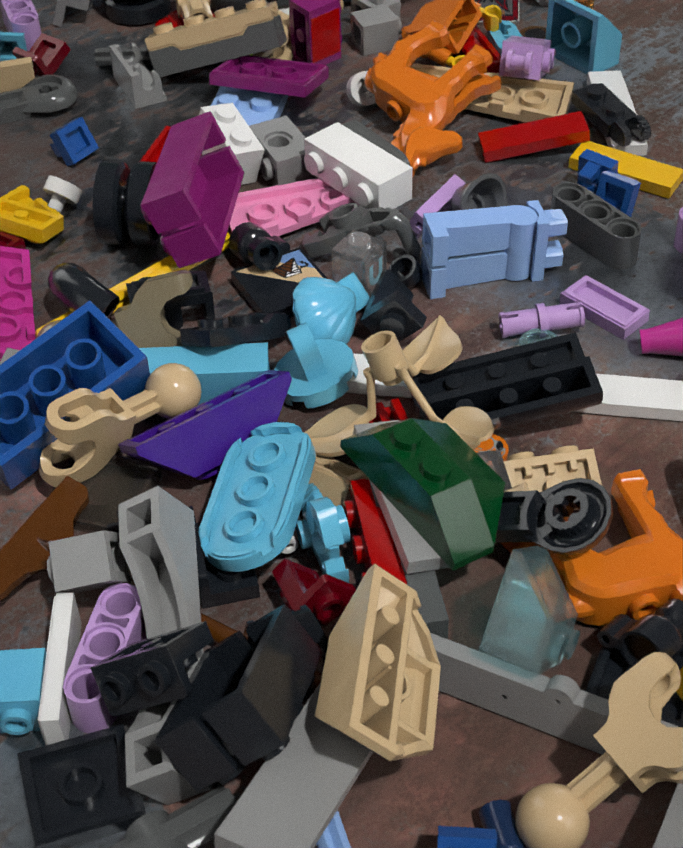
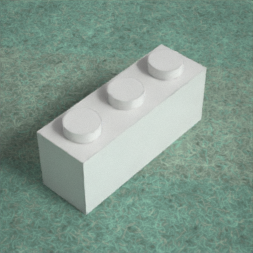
[304,122,413,209]

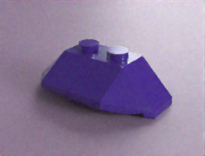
[118,370,292,480]

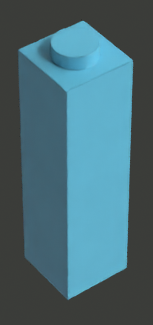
[139,342,270,405]

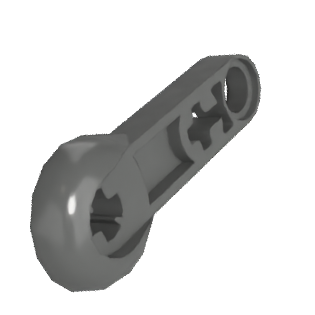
[0,74,78,125]

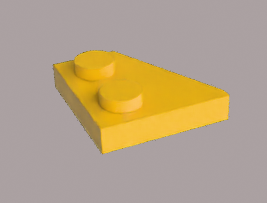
[0,185,64,244]

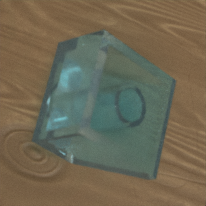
[479,546,580,675]

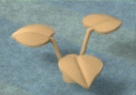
[304,315,494,457]

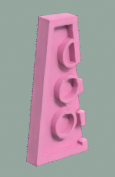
[228,178,359,236]

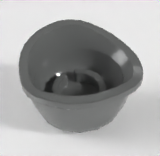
[450,173,508,211]

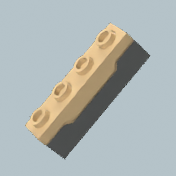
[144,0,287,77]

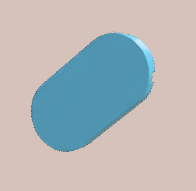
[198,422,316,572]

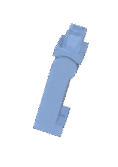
[421,200,568,300]

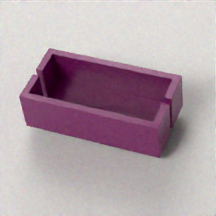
[141,111,245,268]

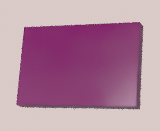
[209,55,329,98]

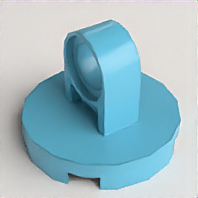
[274,323,358,408]

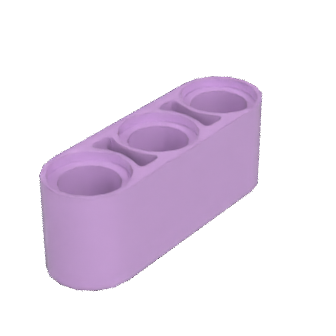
[0,0,41,51]
[63,583,147,733]

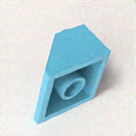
[546,0,622,74]

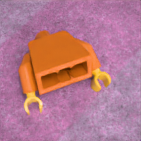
[401,0,502,67]

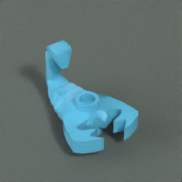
[295,483,351,583]

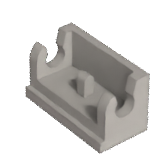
[109,43,167,109]

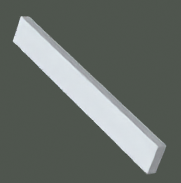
[347,353,683,421]

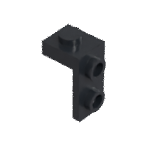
[361,269,427,342]

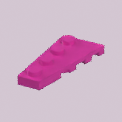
[0,246,35,361]

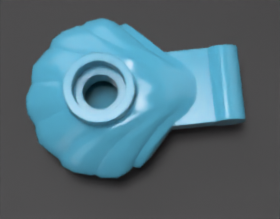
[292,272,370,344]

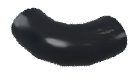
[48,262,120,318]

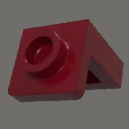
[12,33,71,76]
[272,558,356,626]

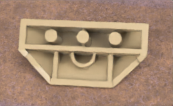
[315,564,441,761]

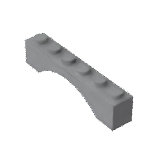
[118,486,212,805]

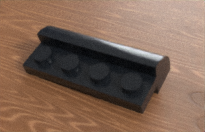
[411,332,603,431]

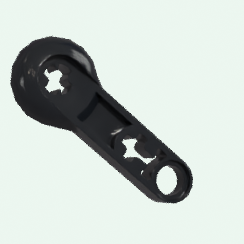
[495,478,613,556]

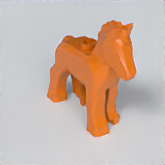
[364,21,501,178]
[500,469,683,626]

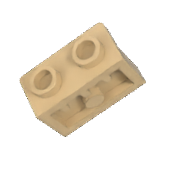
[497,445,602,510]

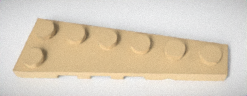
[411,63,574,122]

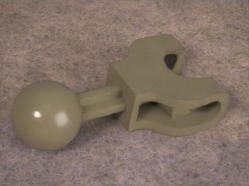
[36,270,193,348]

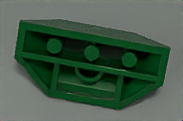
[340,418,505,571]

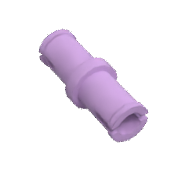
[499,301,585,338]

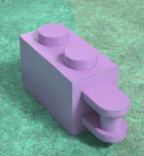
[499,36,556,80]

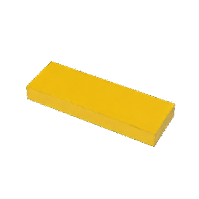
[568,141,683,199]

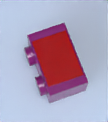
[289,0,342,65]

